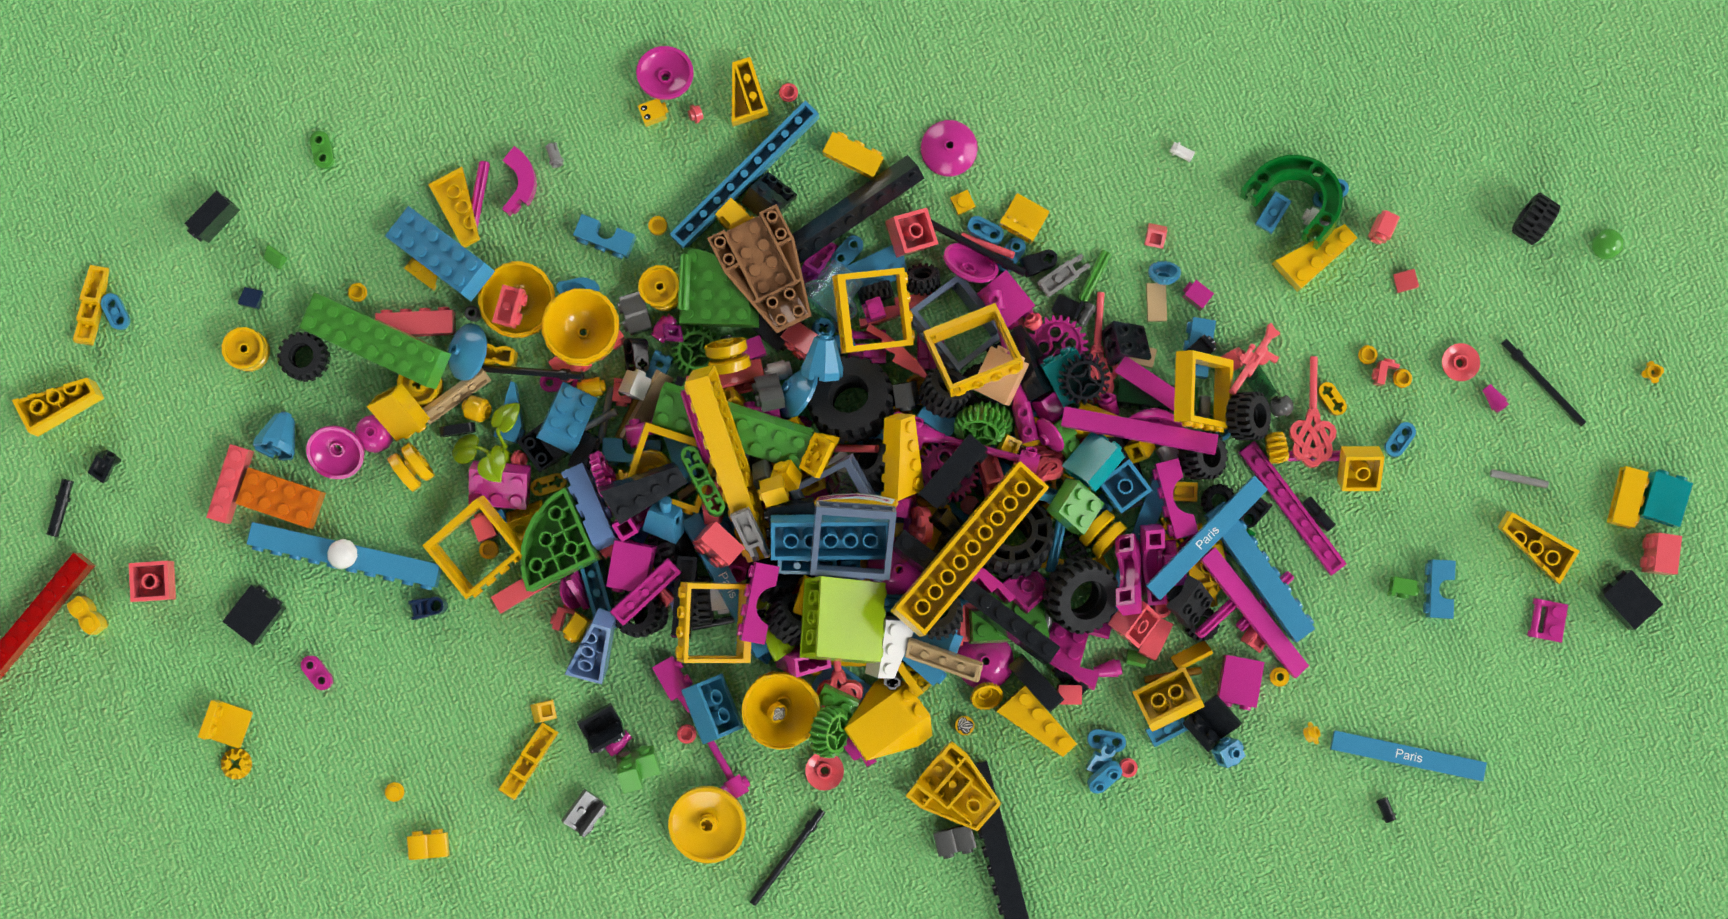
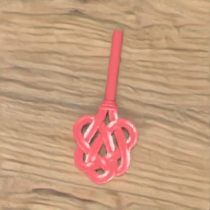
[1086,292,1118,405]
[1289,356,1337,469]
[1013,438,1085,482]
[816,661,863,720]

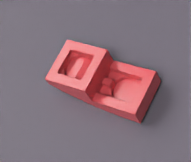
[656,587,674,608]
[1138,618,1173,661]

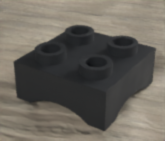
[1166,575,1213,629]

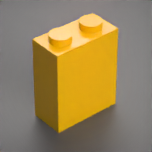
[367,383,430,441]

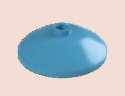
[448,323,487,381]
[779,369,818,420]

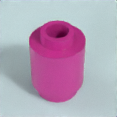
[651,314,677,343]
[1097,393,1119,415]

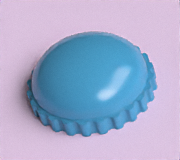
[1148,261,1181,285]

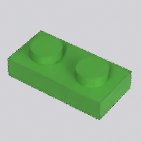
[818,683,860,718]

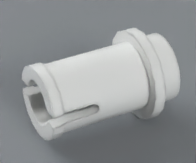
[1169,142,1195,163]

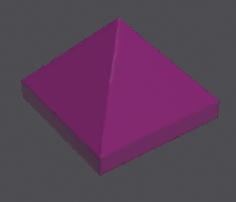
[662,323,684,343]

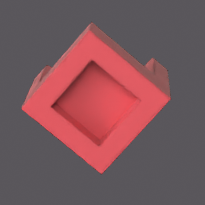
[1057,684,1082,705]

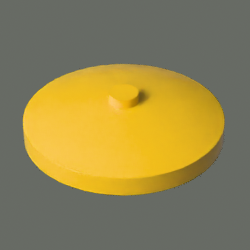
[668,786,746,863]

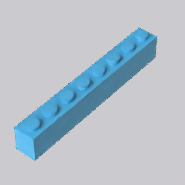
[1204,502,1315,642]

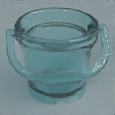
[804,260,864,322]

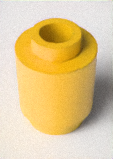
[577,376,606,397]

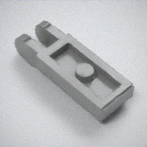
[1037,254,1091,298]
[730,507,770,562]

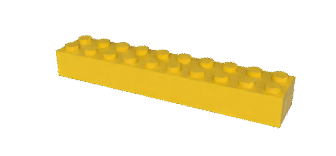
[684,364,771,563]
[890,461,1049,637]

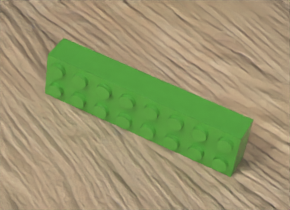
[299,292,451,389]
[651,382,814,471]

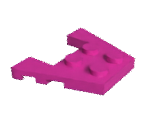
[1049,621,1112,691]

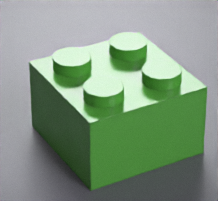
[1046,479,1104,535]

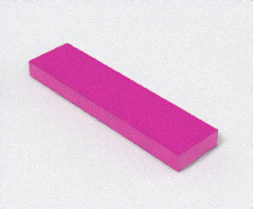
[1115,357,1175,411]
[610,558,681,626]

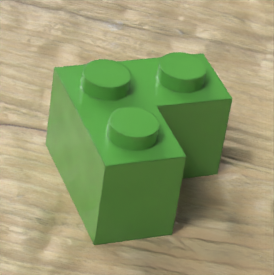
[616,745,661,794]

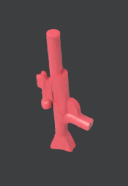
[1229,323,1280,395]

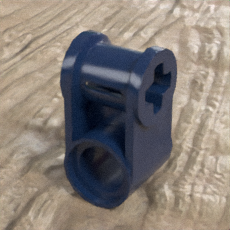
[408,597,448,620]

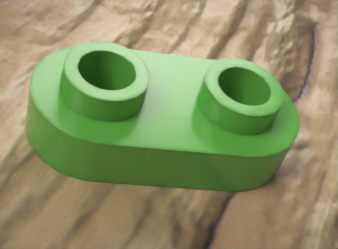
[310,131,334,169]

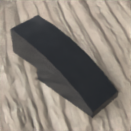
[929,508,962,546]
[1008,654,1064,712]

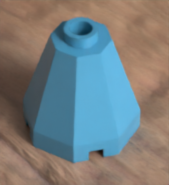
[801,333,843,382]
[253,412,295,461]

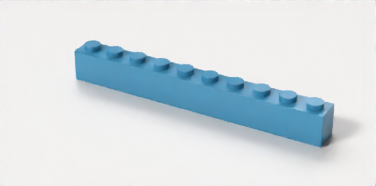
[670,100,819,250]
[247,522,442,590]

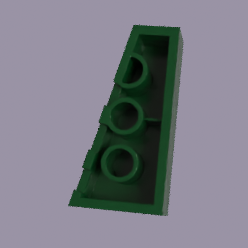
[1116,379,1199,412]

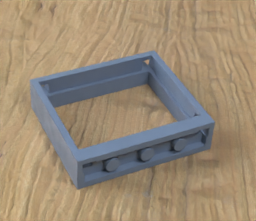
[910,276,1000,372]
[789,454,876,499]
[809,500,897,582]

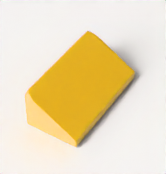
[1171,641,1213,670]

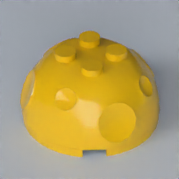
[742,671,821,750]

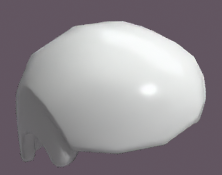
[327,539,358,569]

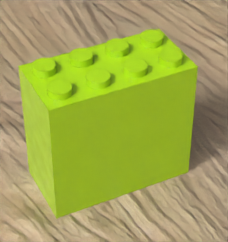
[800,576,887,663]

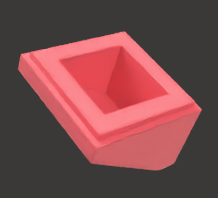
[1144,223,1167,249]
[1393,269,1419,293]
[1241,625,1266,653]

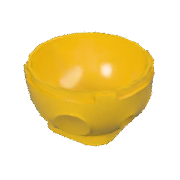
[478,261,555,338]
[542,288,620,366]

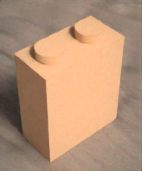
[973,345,1029,406]

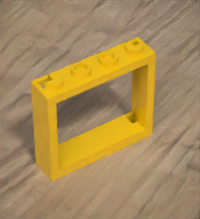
[832,268,915,354]
[923,303,1023,397]
[1174,350,1234,433]
[626,422,713,515]
[422,495,522,599]
[675,582,751,663]

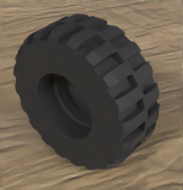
[807,356,895,444]
[969,498,1054,579]

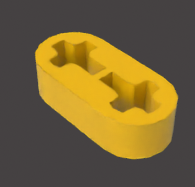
[1317,382,1347,416]
[530,473,567,496]

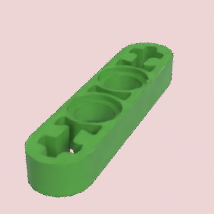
[680,446,725,517]

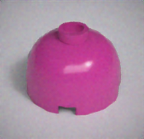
[354,415,394,453]

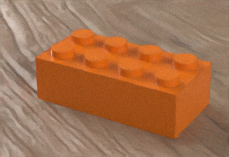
[235,467,326,529]

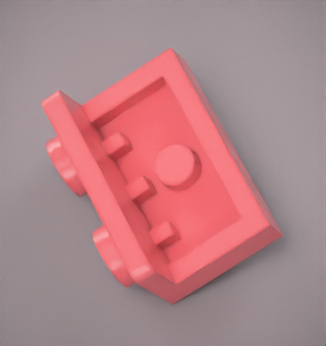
[492,285,528,329]

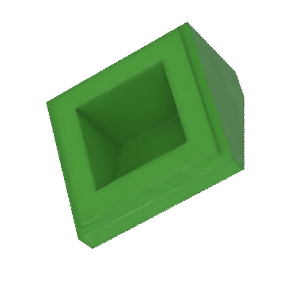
[264,245,288,269]
[1125,649,1146,668]

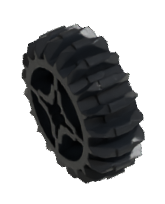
[1057,353,1110,405]

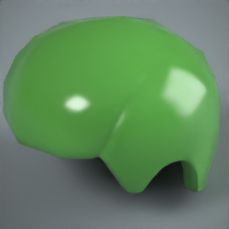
[1592,229,1624,259]

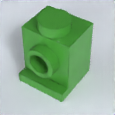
[1387,576,1419,599]

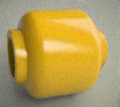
[461,395,492,422]

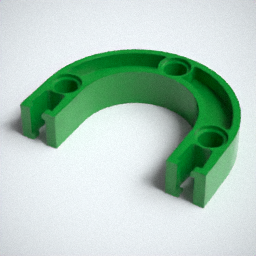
[1240,155,1343,250]

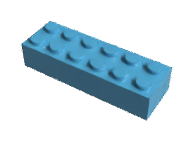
[385,206,495,301]
[770,515,889,560]

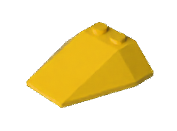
[844,678,933,761]
[905,741,1001,831]

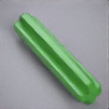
[1078,250,1111,303]
[677,254,691,311]

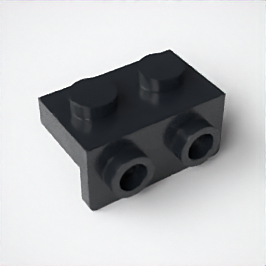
[568,431,601,471]

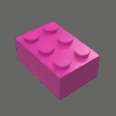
[468,460,531,510]

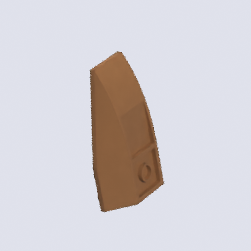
[707,204,812,333]

